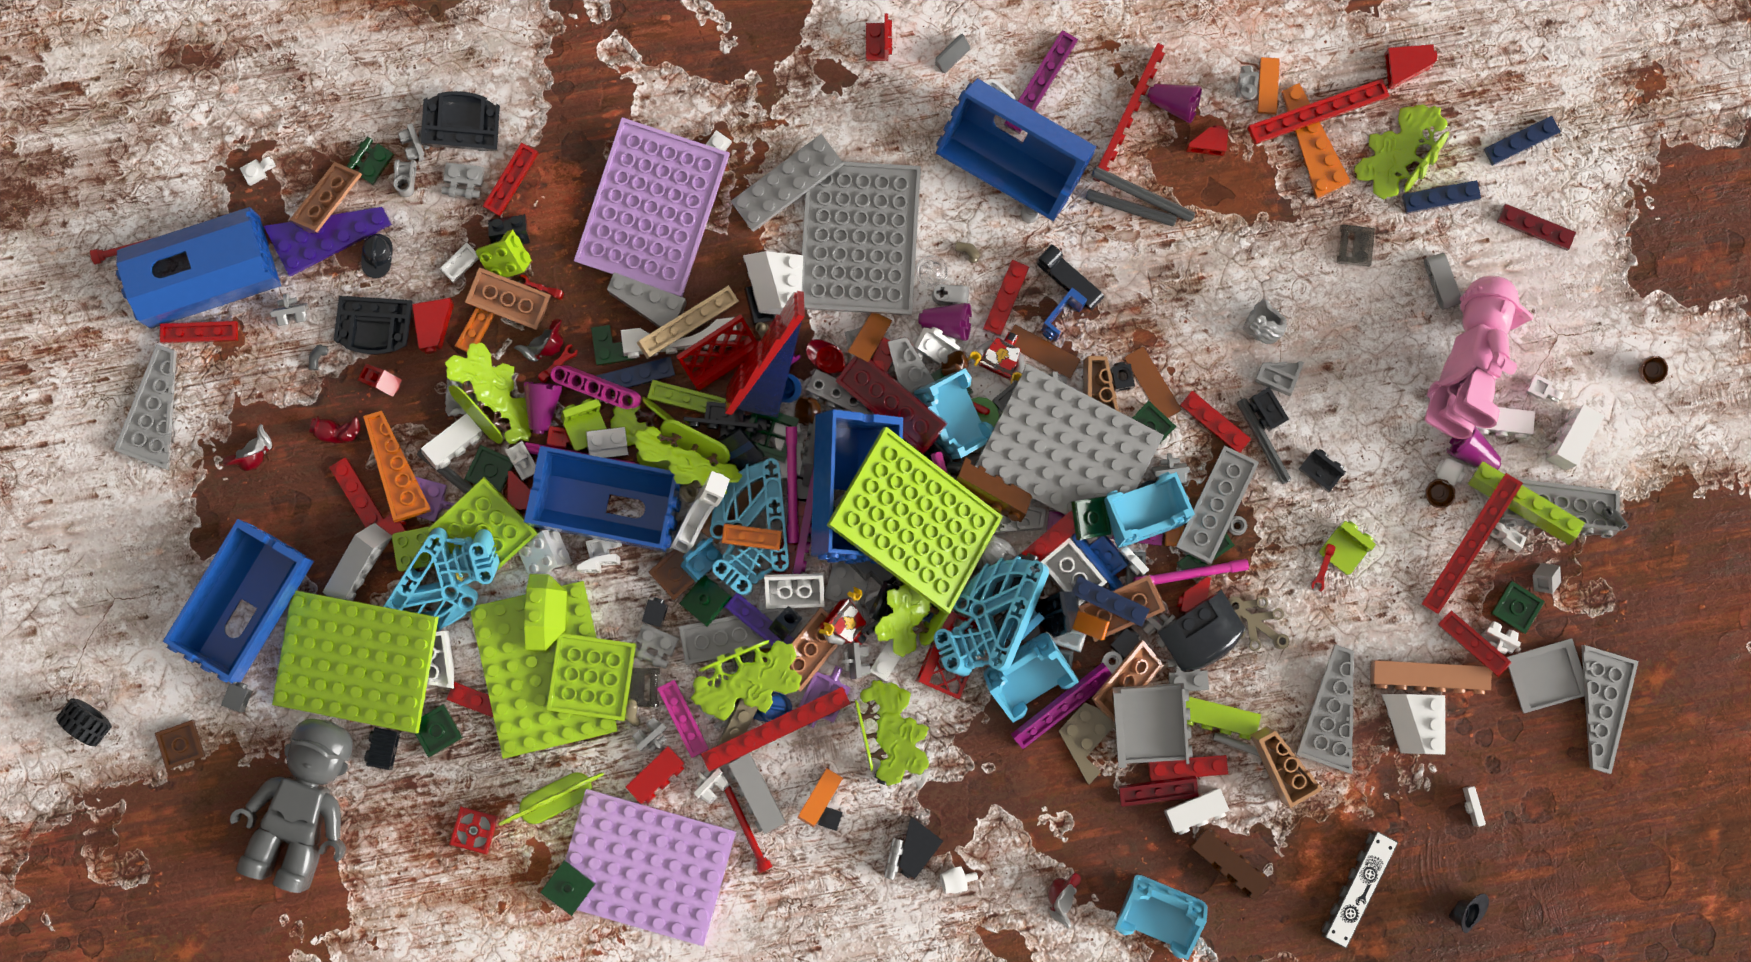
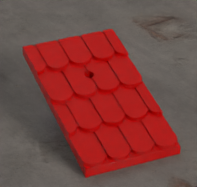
[725,290,805,418]

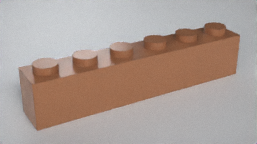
[1370,660,1492,694]

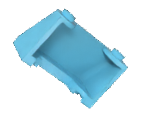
[914,368,994,459]
[1104,472,1195,548]
[983,633,1079,723]
[1115,875,1208,960]

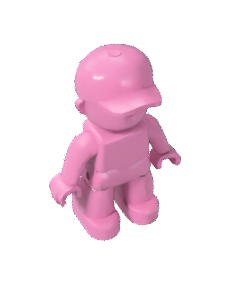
[1425,276,1533,439]

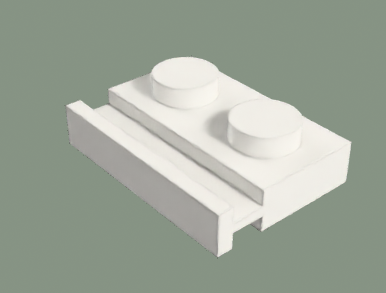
[586,427,628,458]

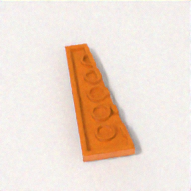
[1282,83,1351,199]
[363,411,431,523]

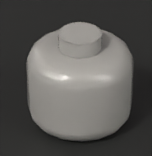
[1021,205,1040,223]

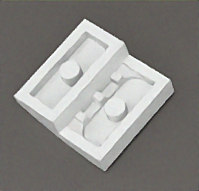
[577,554,620,573]

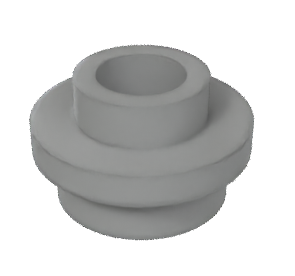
[1228,516,1247,535]

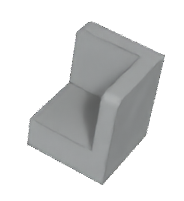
[1533,563,1561,594]

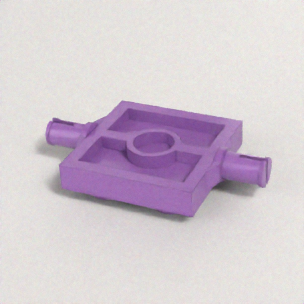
[415,477,455,522]
[799,665,851,728]

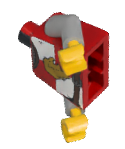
[968,332,1025,384]
[819,587,867,645]

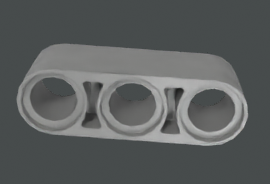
[1424,253,1461,310]

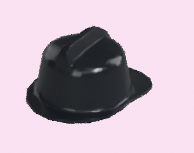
[361,234,393,279]
[1449,893,1489,933]

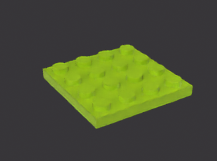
[427,477,538,585]
[547,633,636,721]

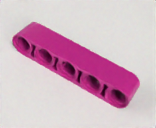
[551,365,642,409]

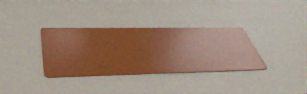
[848,313,892,362]
[1011,324,1080,379]
[1124,347,1182,418]

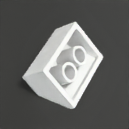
[764,573,824,609]

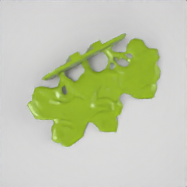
[1354,104,1449,200]
[690,640,802,721]

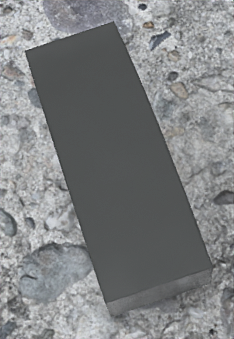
[849,561,896,586]

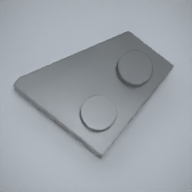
[1255,361,1304,396]

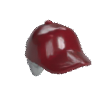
[223,424,272,472]
[1048,873,1081,929]

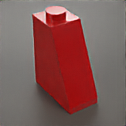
[1384,44,1437,90]
[412,298,454,354]

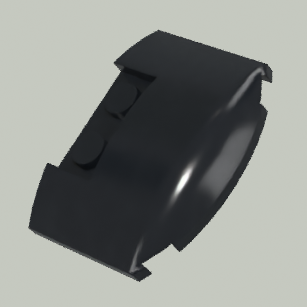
[421,91,500,151]
[334,296,412,355]
[1157,589,1246,671]

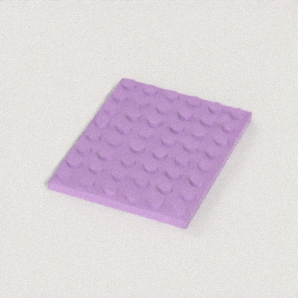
[574,118,730,297]
[554,789,736,946]

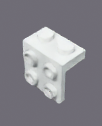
[518,530,572,575]

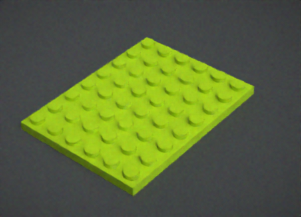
[827,427,1003,614]
[470,581,618,759]
[272,591,439,733]

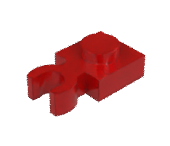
[546,426,573,449]

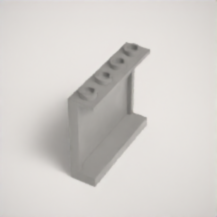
[1113,683,1193,768]

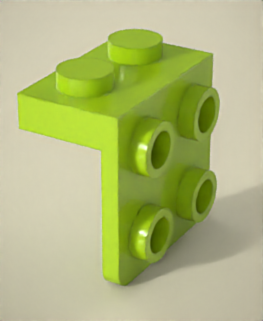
[475,229,532,278]
[561,398,607,451]
[1319,520,1376,575]
[392,527,438,571]

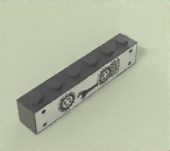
[1321,831,1398,948]

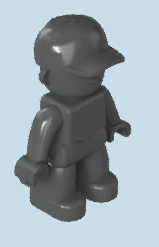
[230,719,353,893]

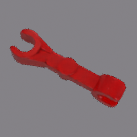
[520,275,564,300]
[538,344,578,383]
[1311,544,1336,592]

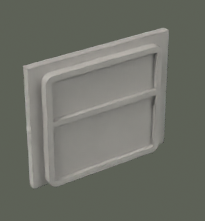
[1506,638,1585,714]

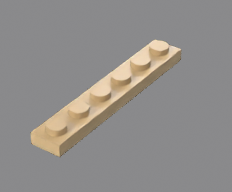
[637,285,739,359]

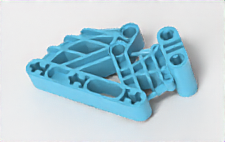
[710,458,789,596]
[383,528,499,632]
[934,556,1049,677]

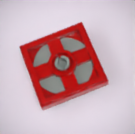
[449,806,499,855]

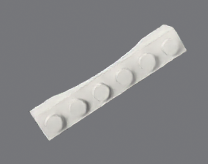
[621,317,737,358]
[671,471,730,554]

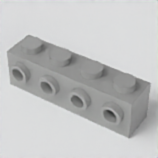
[806,369,874,414]
[727,753,786,834]

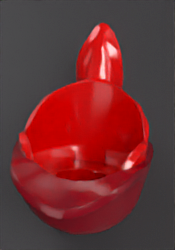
[806,339,846,374]

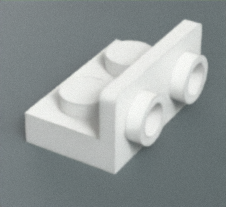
[914,327,960,365]

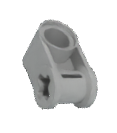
[394,160,417,197]
[932,284,969,305]

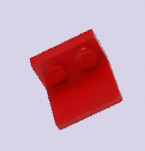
[866,13,892,61]

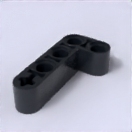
[1036,244,1104,311]

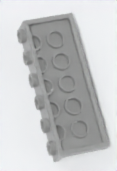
[1499,479,1620,538]

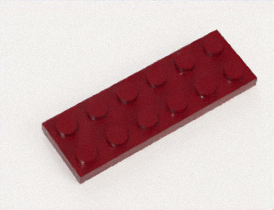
[835,356,948,454]

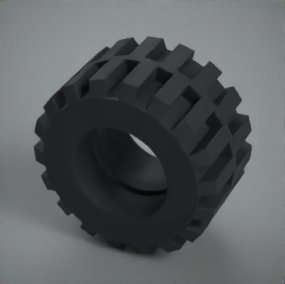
[56,698,112,747]

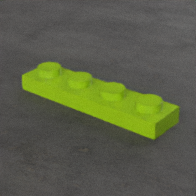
[647,380,726,414]

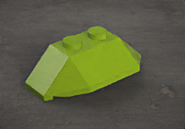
[524,574,567,651]

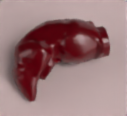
[309,416,360,444]

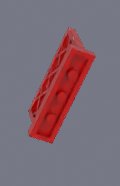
[676,314,757,391]
[915,611,978,699]

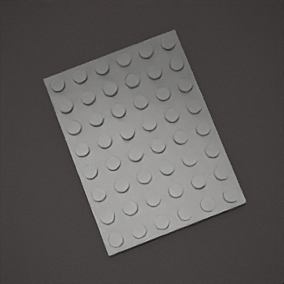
[802,161,921,315]
[975,364,1164,538]

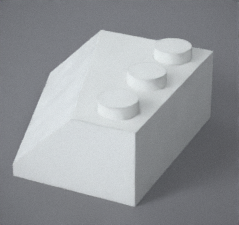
[743,251,803,315]
[427,630,454,688]
[1381,694,1445,755]

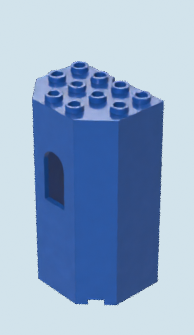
[936,78,1096,221]
[116,207,281,329]
[811,410,903,564]
[524,446,683,552]
[163,519,314,684]

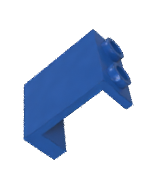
[1041,288,1087,342]

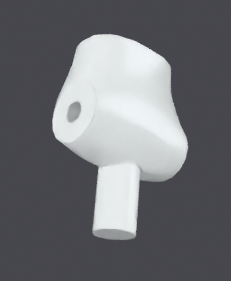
[940,867,978,894]

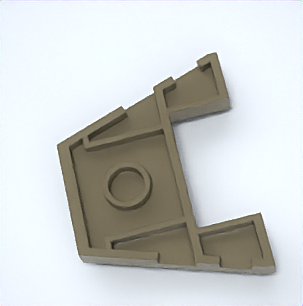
[1058,702,1116,785]

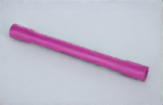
[786,427,799,543]
[1133,559,1249,585]

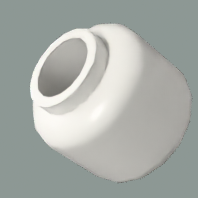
[1435,458,1466,486]

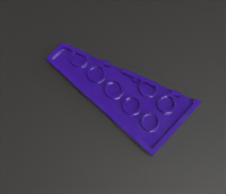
[264,207,392,277]

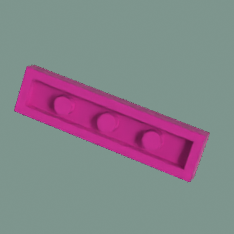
[657,680,709,758]

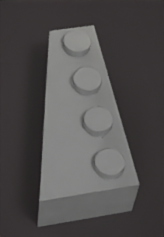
[607,272,687,328]
[323,523,392,601]

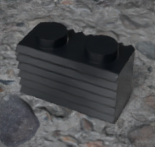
[364,727,401,770]

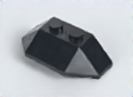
[1035,591,1079,638]

